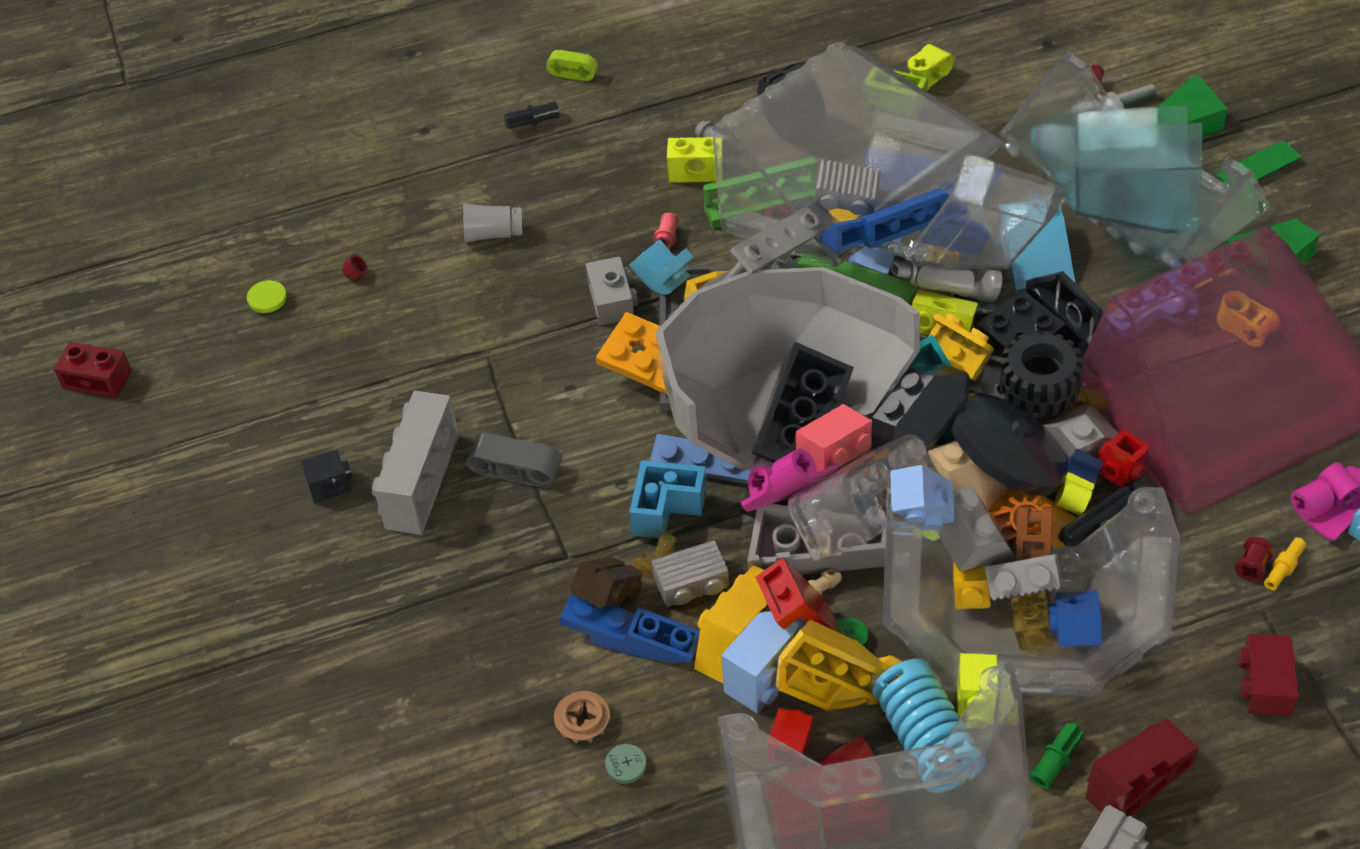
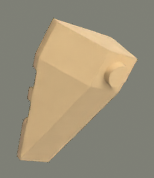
[925,441,1011,510]

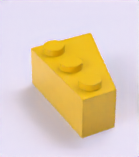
[694,565,771,684]

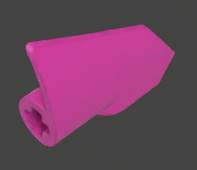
[741,449,839,512]
[1290,462,1360,541]

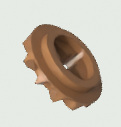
[554,691,610,744]

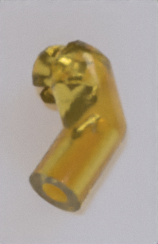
[1069,387,1108,410]

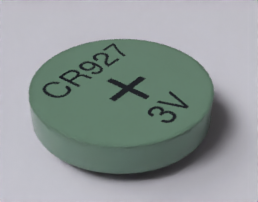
[605,744,647,784]

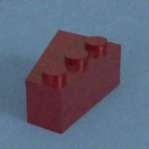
[1085,718,1199,817]

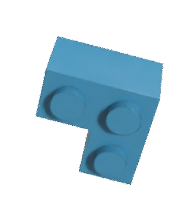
[629,460,707,539]

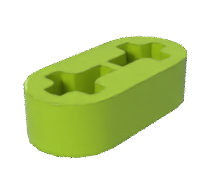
[546,50,598,81]

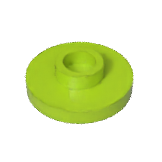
[247,280,287,313]

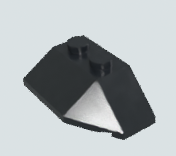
[1025,271,1113,378]
[868,363,969,473]

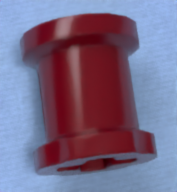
[1235,537,1275,582]

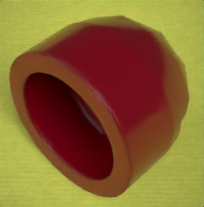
[342,254,368,280]

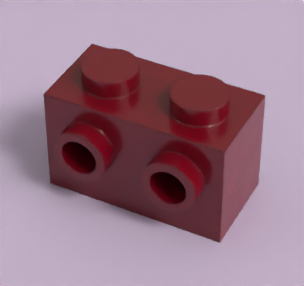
[54,342,132,398]
[1237,634,1299,716]

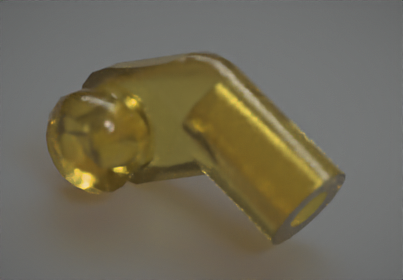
[633,533,676,576]

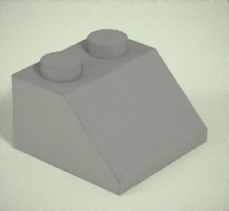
[936,487,1016,571]

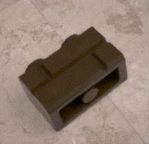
[570,557,642,608]

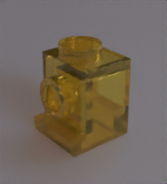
[1011,592,1055,651]

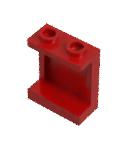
[755,557,842,634]

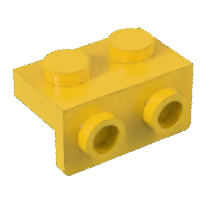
[928,313,995,381]

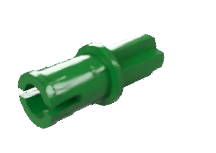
[1029,723,1084,790]

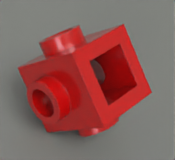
[1097,429,1151,488]

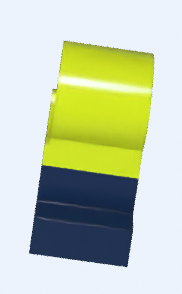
[1055,449,1103,516]

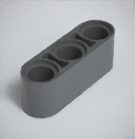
[465,433,563,488]

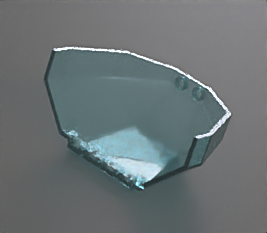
[1031,105,1202,234]

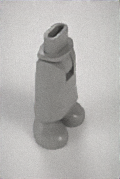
[891,258,1002,303]

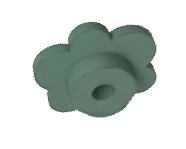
[964,297,998,316]

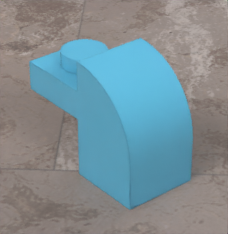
[629,239,694,295]

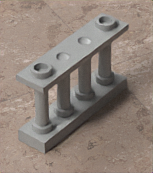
[701,207,827,289]

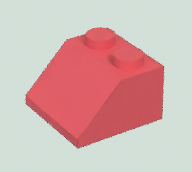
[796,404,872,472]

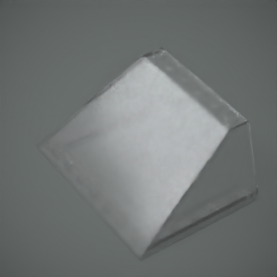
[712,42,1003,268]

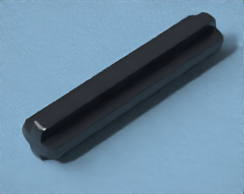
[1058,486,1136,546]

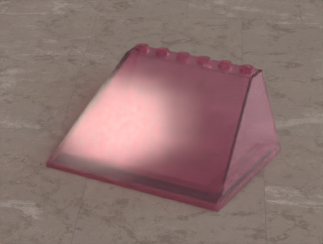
[1080,226,1360,516]

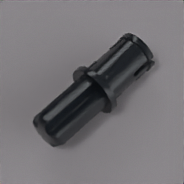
[504,101,560,129]

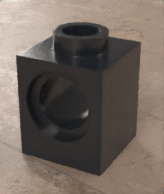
[301,450,353,504]

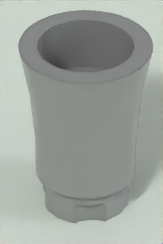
[463,203,522,243]

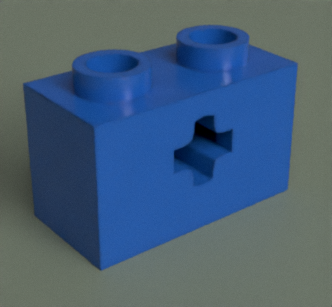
[1049,590,1102,647]

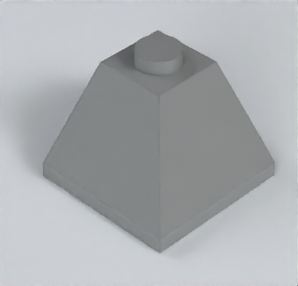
[1042,401,1118,461]

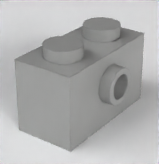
[585,256,638,326]

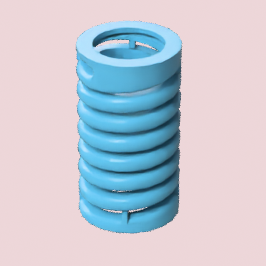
[872,658,983,792]

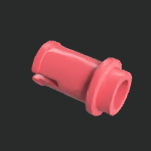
[653,213,679,249]

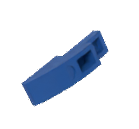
[559,594,700,663]

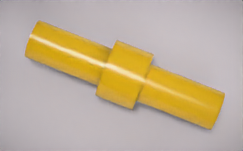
[1264,537,1307,591]

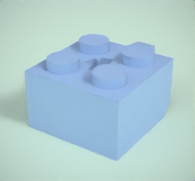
[721,611,806,714]

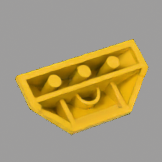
[776,620,899,711]

